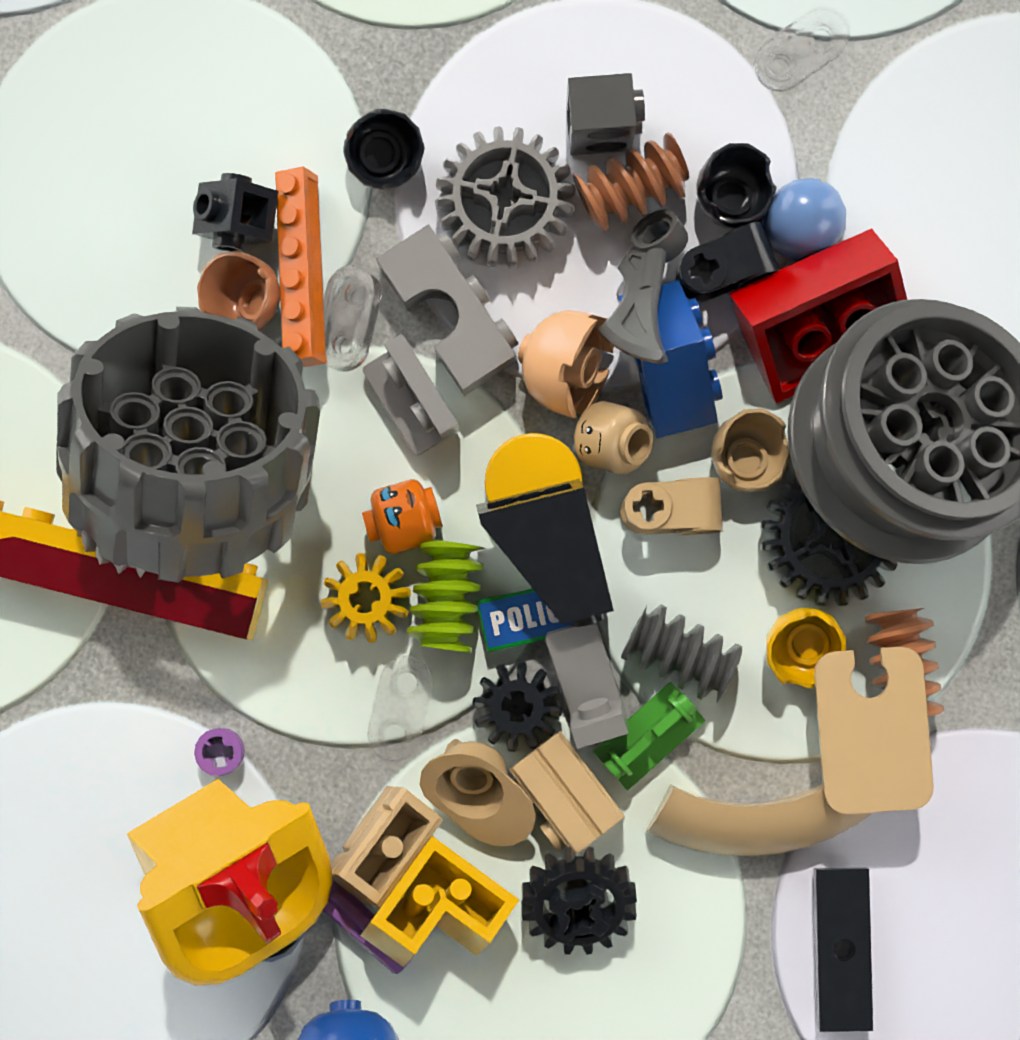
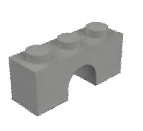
[376,224,519,396]

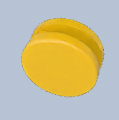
[484,433,582,501]

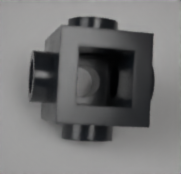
[192,173,278,252]

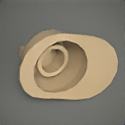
[419,739,536,846]

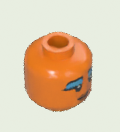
[362,479,443,554]

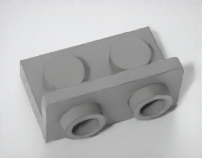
[362,333,460,456]

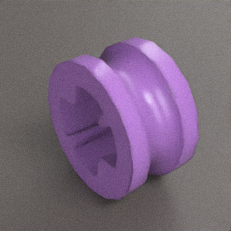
[194,728,245,776]

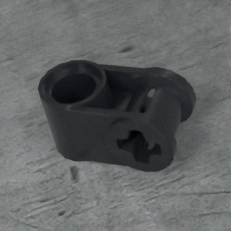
[675,222,780,303]

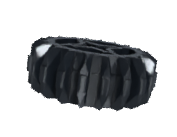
[760,474,898,606]

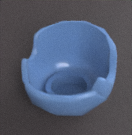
[762,178,846,260]

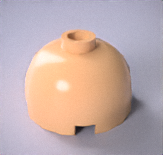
[518,310,614,418]

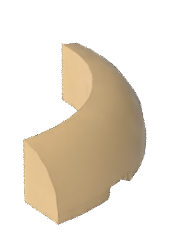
[646,742,931,857]

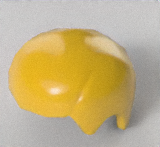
[765,607,846,689]

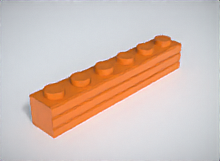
[275,166,327,367]

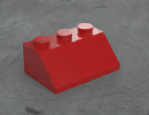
[729,228,908,404]

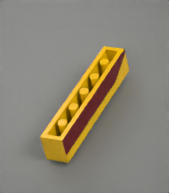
[0,500,269,640]

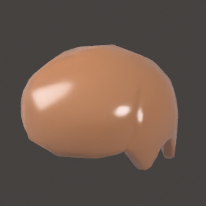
[197,251,280,331]

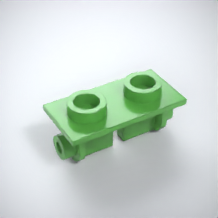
[593,681,706,791]

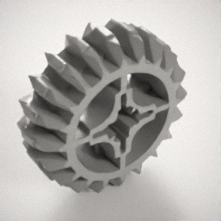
[435,126,576,268]

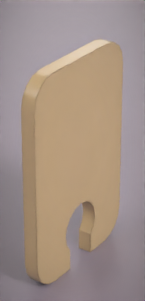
[814,647,934,814]

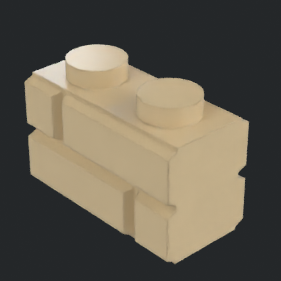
[509,730,625,855]
[331,786,443,907]

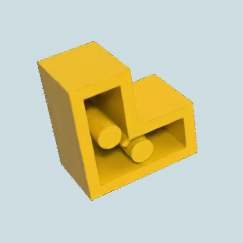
[360,836,519,967]

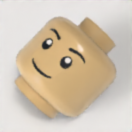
[574,401,653,475]

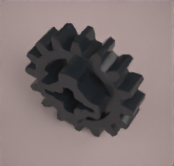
[521,847,637,955]

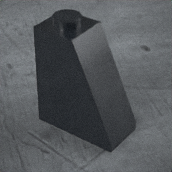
[476,479,614,627]

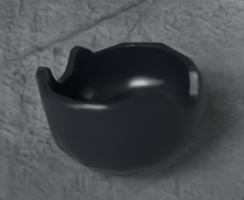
[343,109,425,190]
[696,143,777,229]

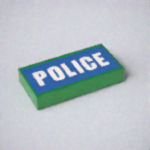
[476,588,572,652]

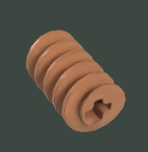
[572,132,690,233]
[864,608,944,716]

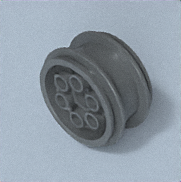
[787,299,1020,564]

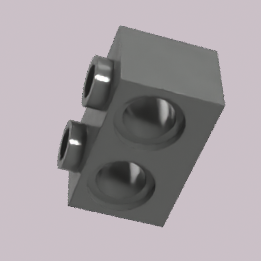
[566,73,645,155]

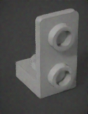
[546,623,629,749]

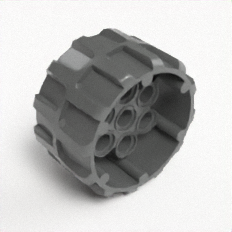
[56,307,320,583]

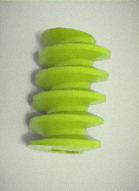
[406,540,486,653]

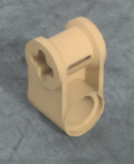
[620,477,723,535]

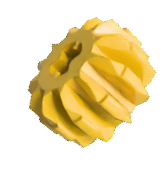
[321,553,411,643]

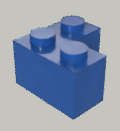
[618,280,723,439]

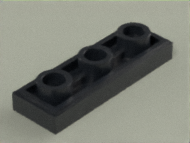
[813,867,873,1032]

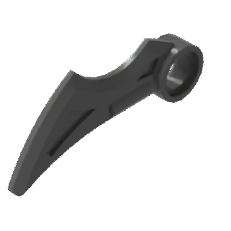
[598,209,688,364]

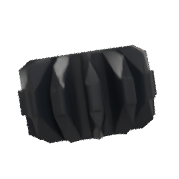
[472,661,562,752]

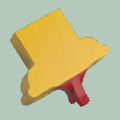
[127,779,333,986]

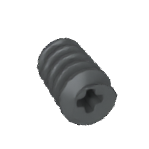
[621,604,742,703]

